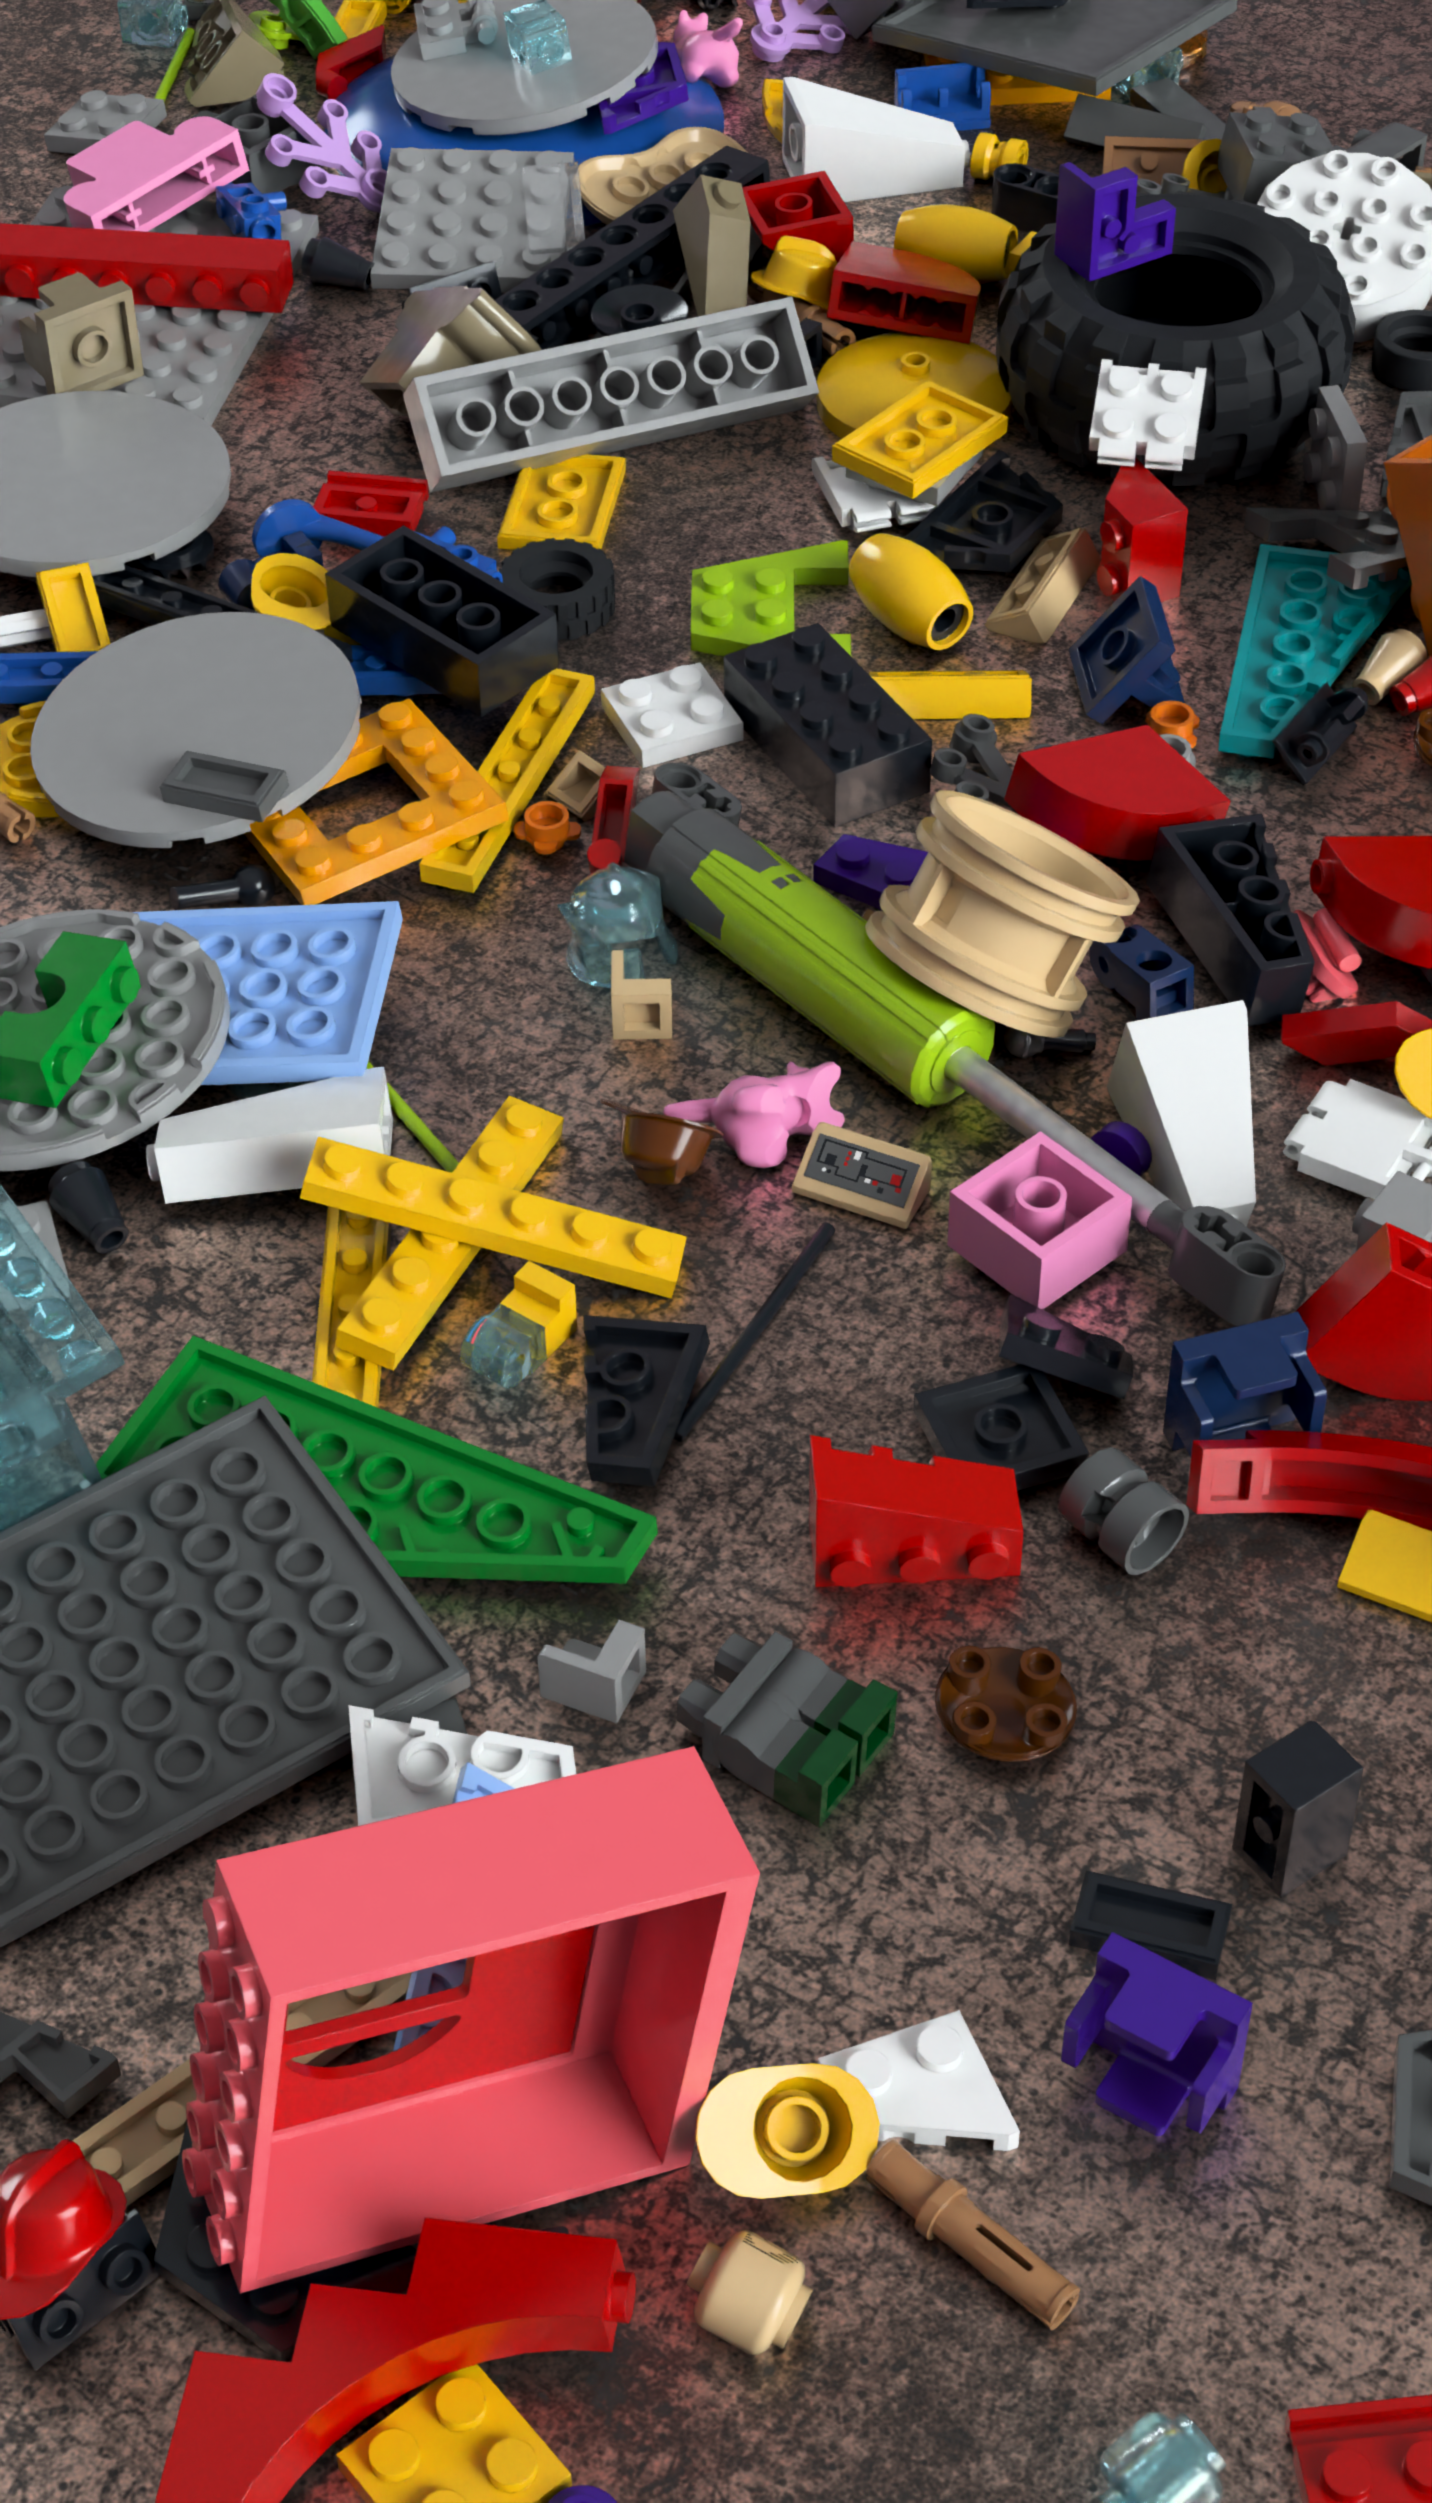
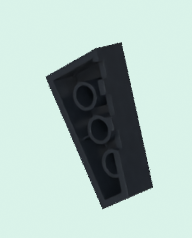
[1146,814,1315,1026]

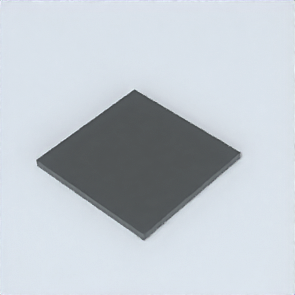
[872,0,1237,96]

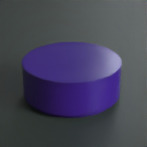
[1091,1121,1152,1177]

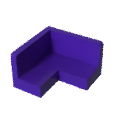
[1054,162,1176,282]

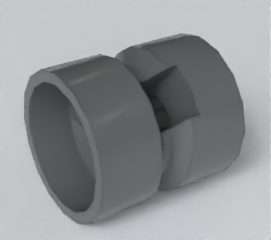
[1058,1447,1189,1576]

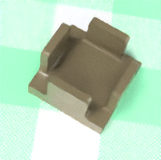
[19,273,144,395]

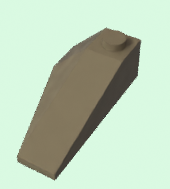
[184,0,284,107]

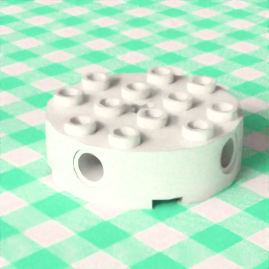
[1257,150,1432,342]

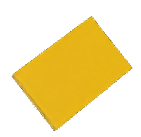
[832,381,1008,499]
[497,454,626,550]

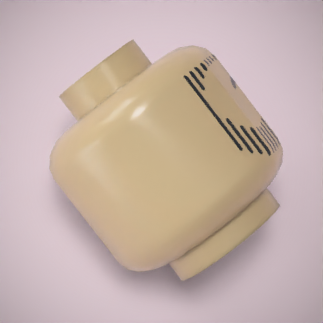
[686,2230,813,2355]

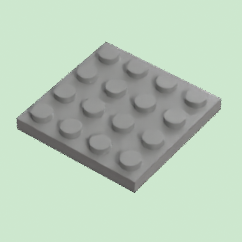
[370,147,575,292]

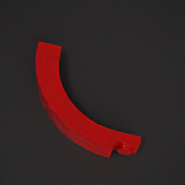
[1186,1430,1432,1531]

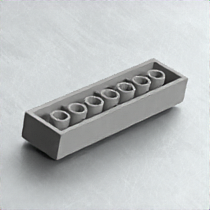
[403,296,820,493]

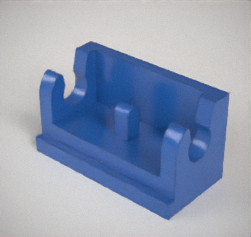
[894,63,991,131]

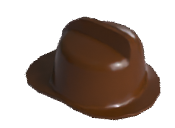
[600,1099,724,1186]

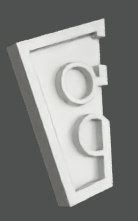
[348,1705,576,1826]

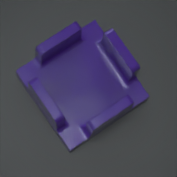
[1061,1932,1253,2136]

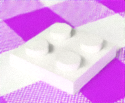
[601,662,743,768]

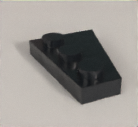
[583,1315,710,1487]

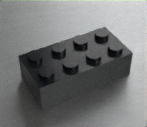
[325,525,559,717]
[724,623,932,828]

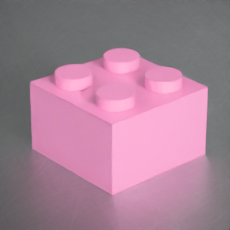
[947,1131,1132,1310]

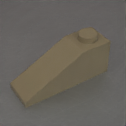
[673,174,751,317]

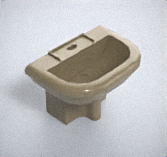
[359,286,542,417]

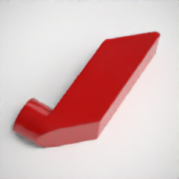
[316,25,386,100]
[587,766,640,880]
[1281,1001,1432,1066]

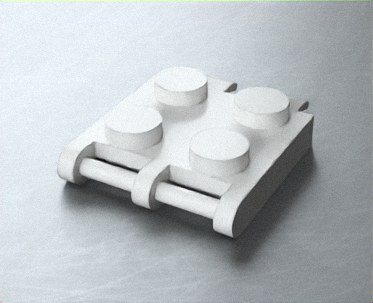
[1089,359,1207,471]
[811,456,939,533]
[1283,1079,1432,1199]

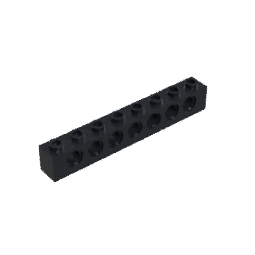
[495,146,770,350]

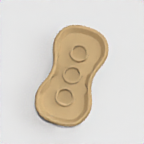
[572,127,748,225]

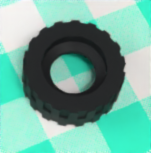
[499,538,615,641]

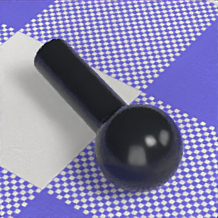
[169,864,276,910]

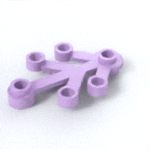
[746,0,852,62]
[256,73,387,213]

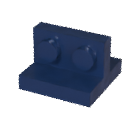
[1068,576,1185,724]

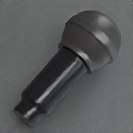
[1003,1026,1096,1058]

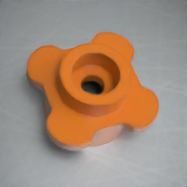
[1145,700,1200,748]
[513,801,581,855]

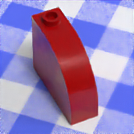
[827,241,981,344]
[1004,724,1231,860]
[1310,836,1432,969]
[1295,1222,1432,1401]

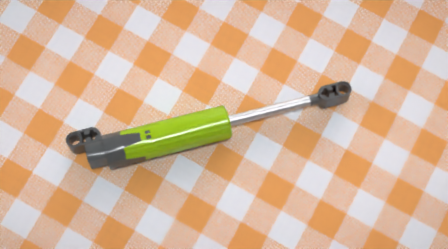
[624,762,1286,1326]

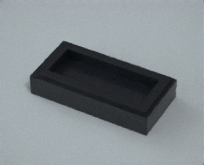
[1069,1870,1232,1980]

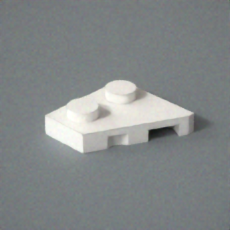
[818,2010,1020,2151]

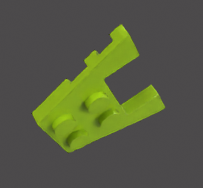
[691,540,851,657]

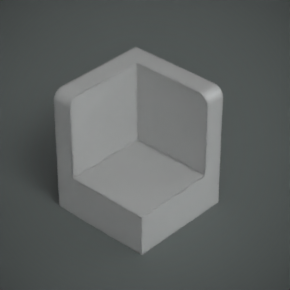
[537,1620,646,1724]

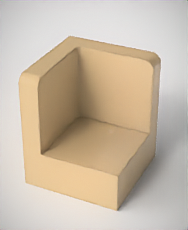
[611,950,672,1040]

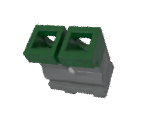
[677,1631,898,1828]

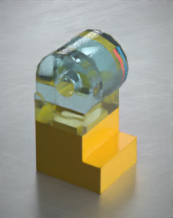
[460,1261,578,1389]

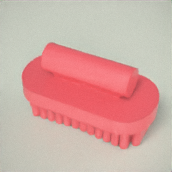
[1293,908,1362,1003]

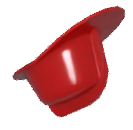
[0,2139,127,2320]

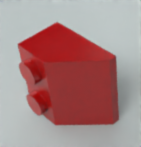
[742,171,854,263]
[1097,458,1188,603]

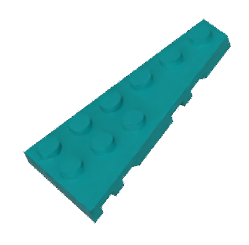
[1218,544,1412,758]

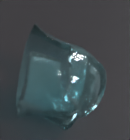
[557,862,678,989]

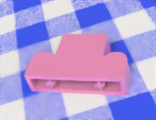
[64,116,250,232]

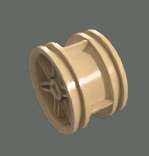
[865,790,1140,1038]

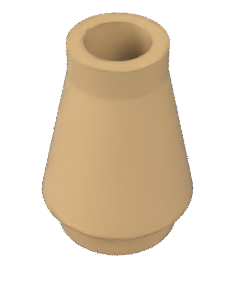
[1352,629,1427,705]

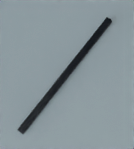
[673,1222,835,1442]

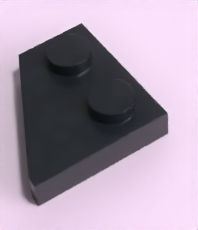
[999,1294,1133,1399]

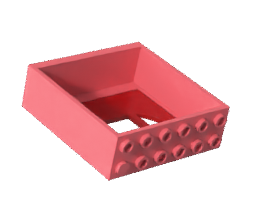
[182,1746,760,2294]

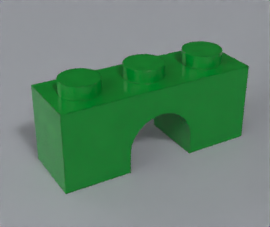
[0,931,141,1108]

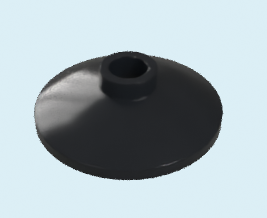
[591,284,689,337]

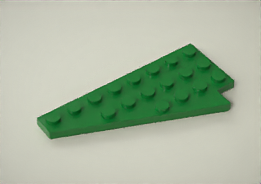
[85,1335,658,1584]

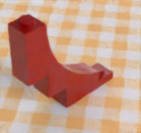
[155,2217,636,2503]

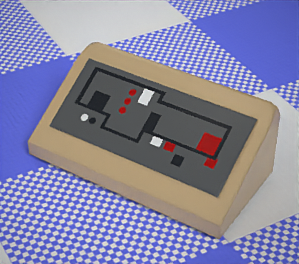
[792,1122,932,1229]

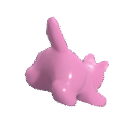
[673,10,743,88]
[663,1061,845,1169]

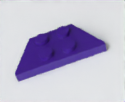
[597,42,689,135]

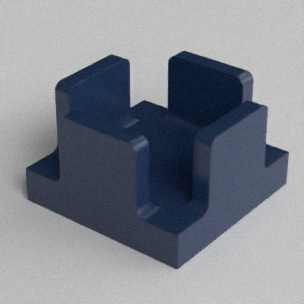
[1163,1312,1327,1457]

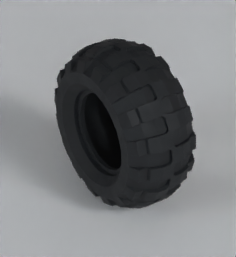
[996,191,1356,486]

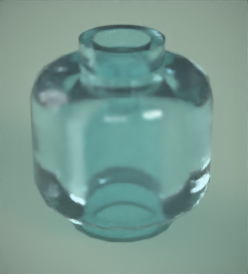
[1098,2411,1226,2503]

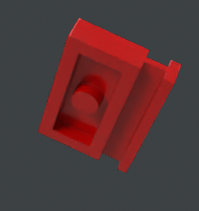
[313,470,429,537]
[1284,2394,1432,2503]

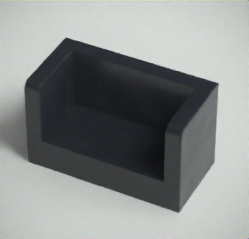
[1232,1721,1364,1898]

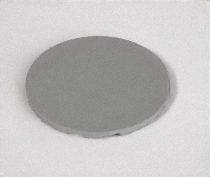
[391,0,658,135]
[0,391,232,577]
[30,612,362,848]
[0,909,230,1171]

